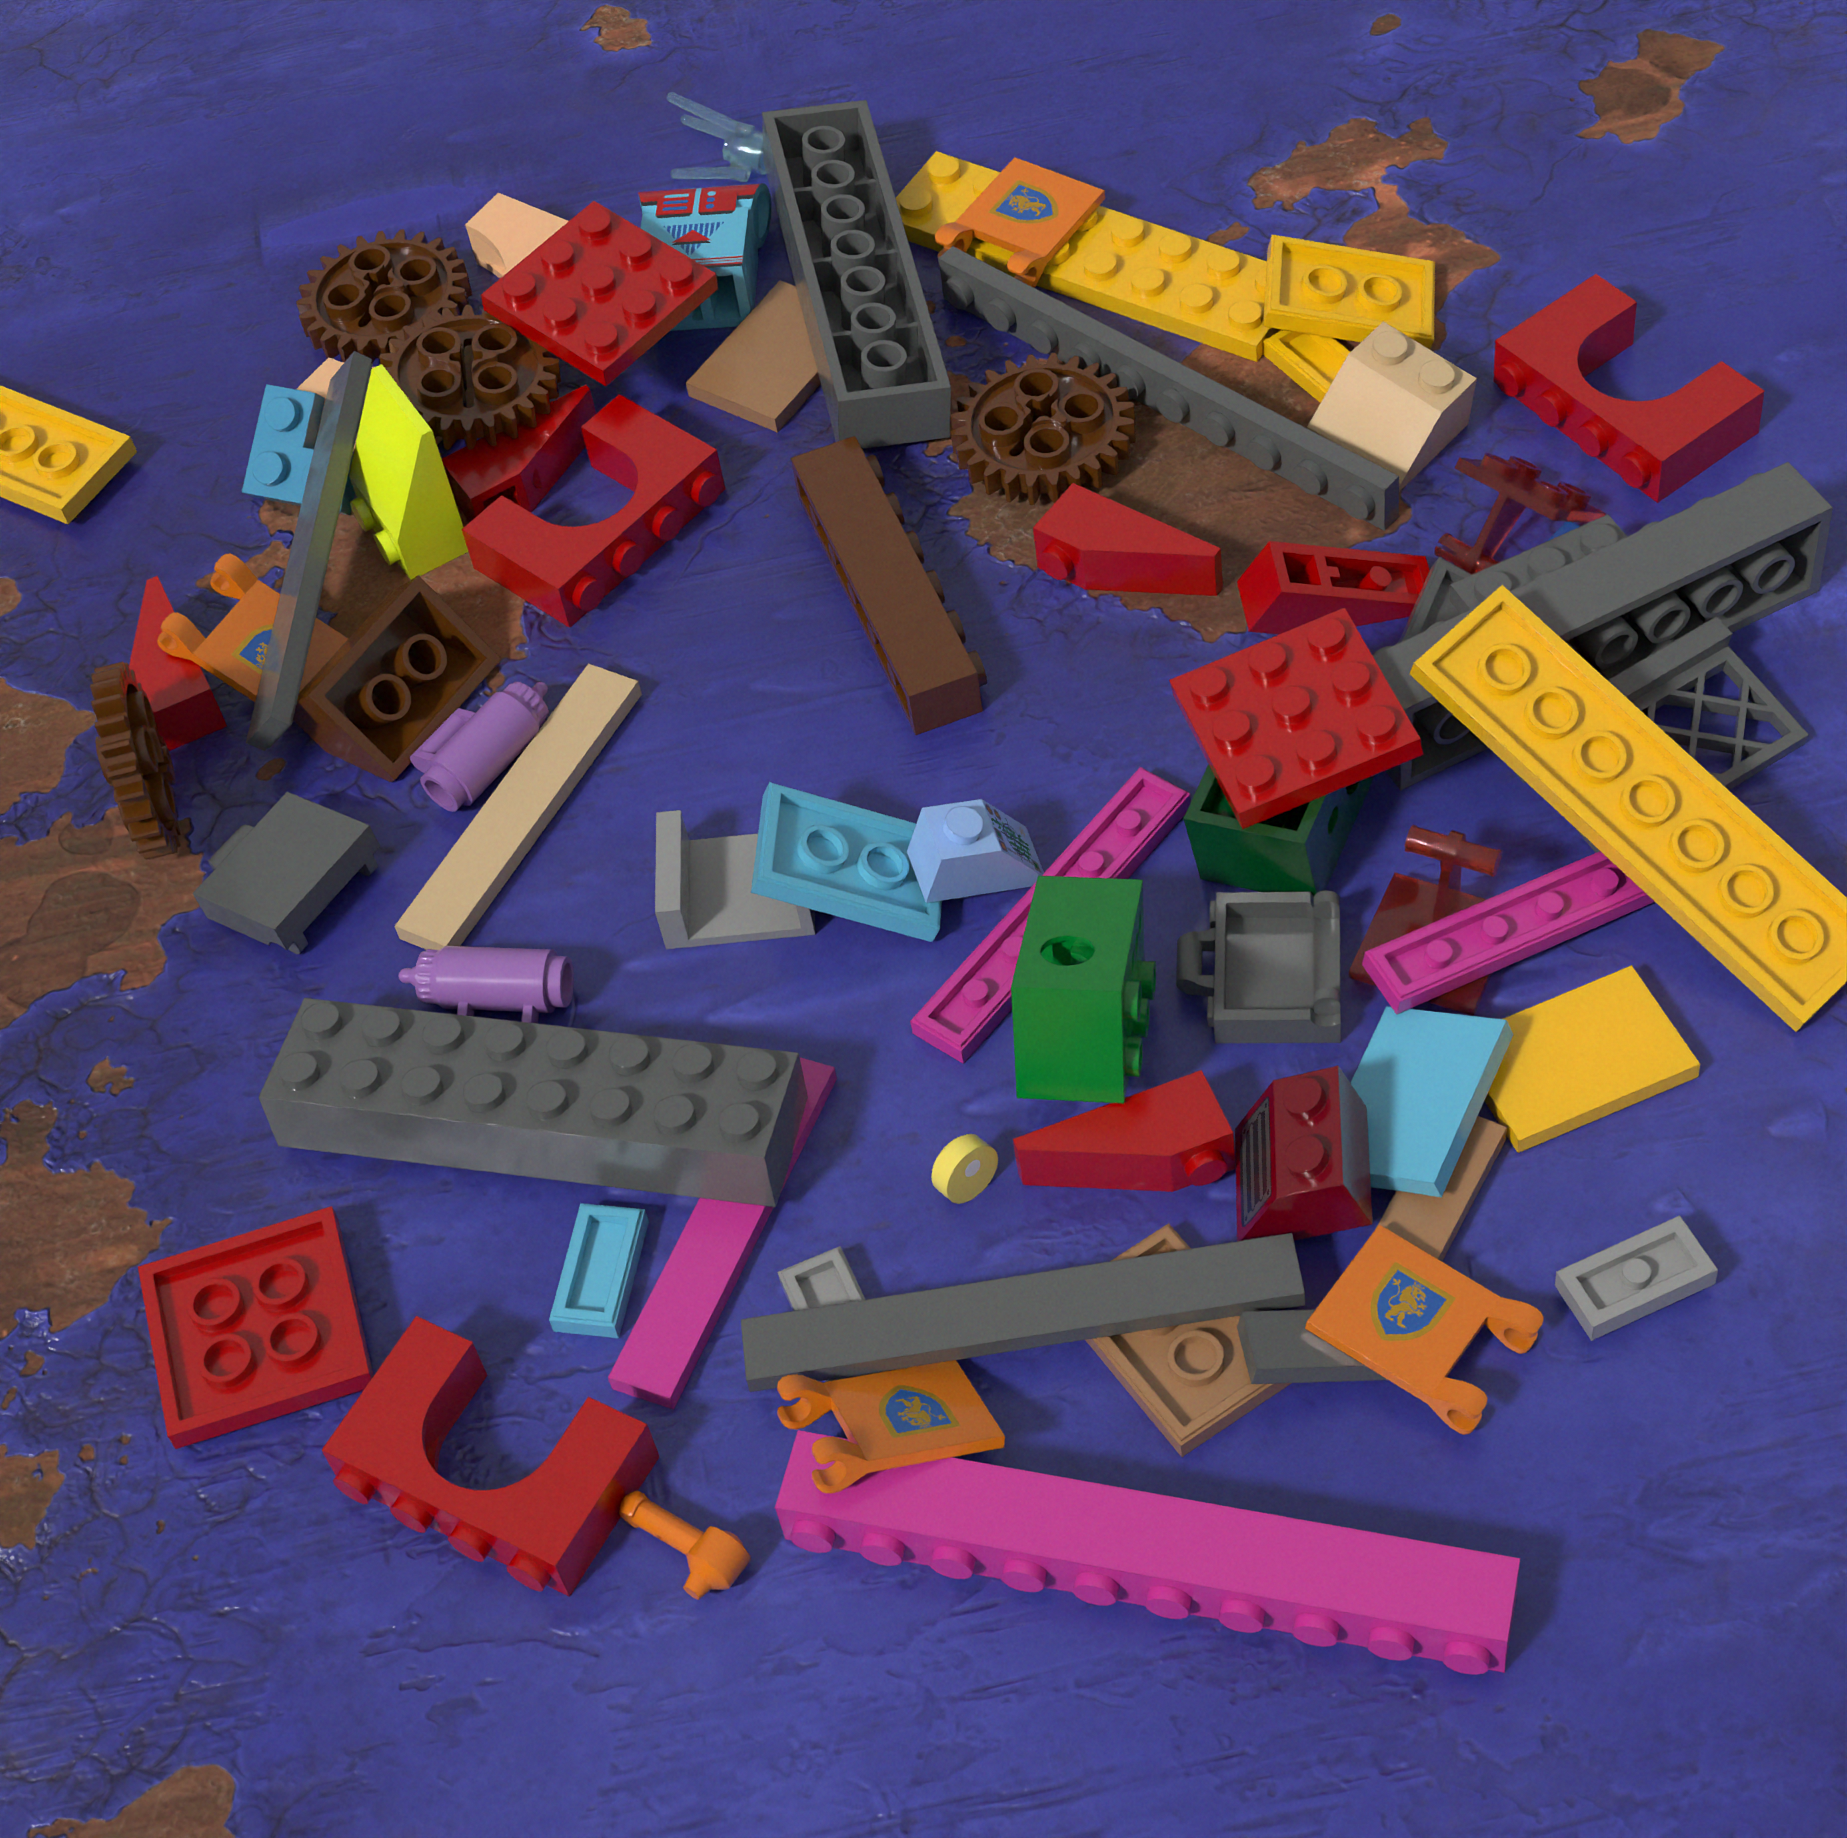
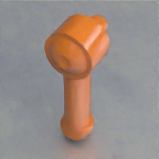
[619,1491,751,1600]

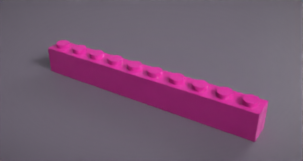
[775,1430,1520,1675]

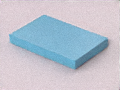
[751,782,942,942]
[1351,1006,1514,1197]

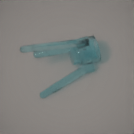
[666,92,766,183]

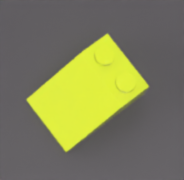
[349,364,468,580]

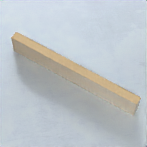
[394,664,642,950]

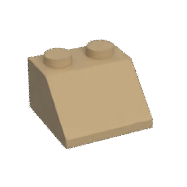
[1307,321,1477,492]

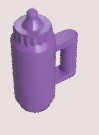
[410,682,549,812]
[398,946,574,1024]

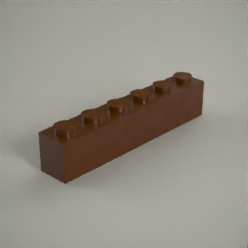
[791,436,987,735]

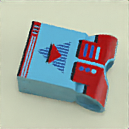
[638,183,772,331]

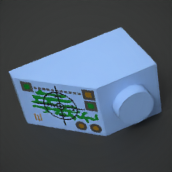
[907,799,1044,903]

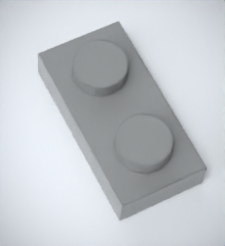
[1555,1215,1718,1341]

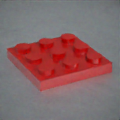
[481,201,718,386]
[1169,607,1423,829]
[138,1206,374,1449]

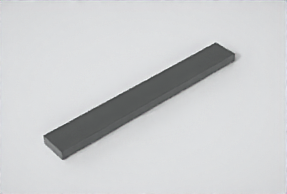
[246,351,373,751]
[741,1233,1305,1392]

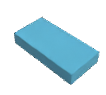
[549,1203,649,1338]

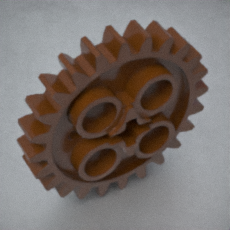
[296,229,473,364]
[379,305,561,450]
[950,353,1136,505]
[90,661,181,860]

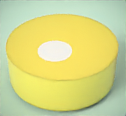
[931,1134,998,1204]

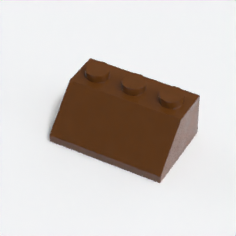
[293,575,502,782]

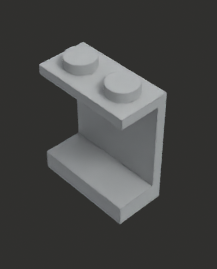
[655,810,815,949]

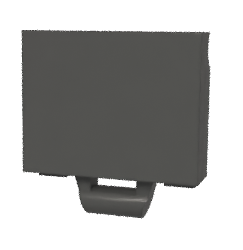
[192,792,381,954]
[1176,890,1341,1043]

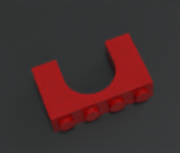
[1493,274,1765,503]
[461,394,726,628]
[322,1316,660,1597]

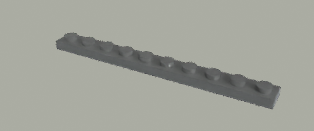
[938,246,1399,531]

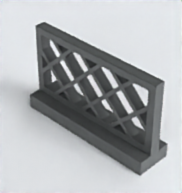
[1514,616,1809,853]

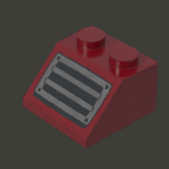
[1235,1066,1373,1241]

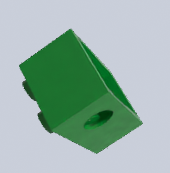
[1011,876,1156,1104]

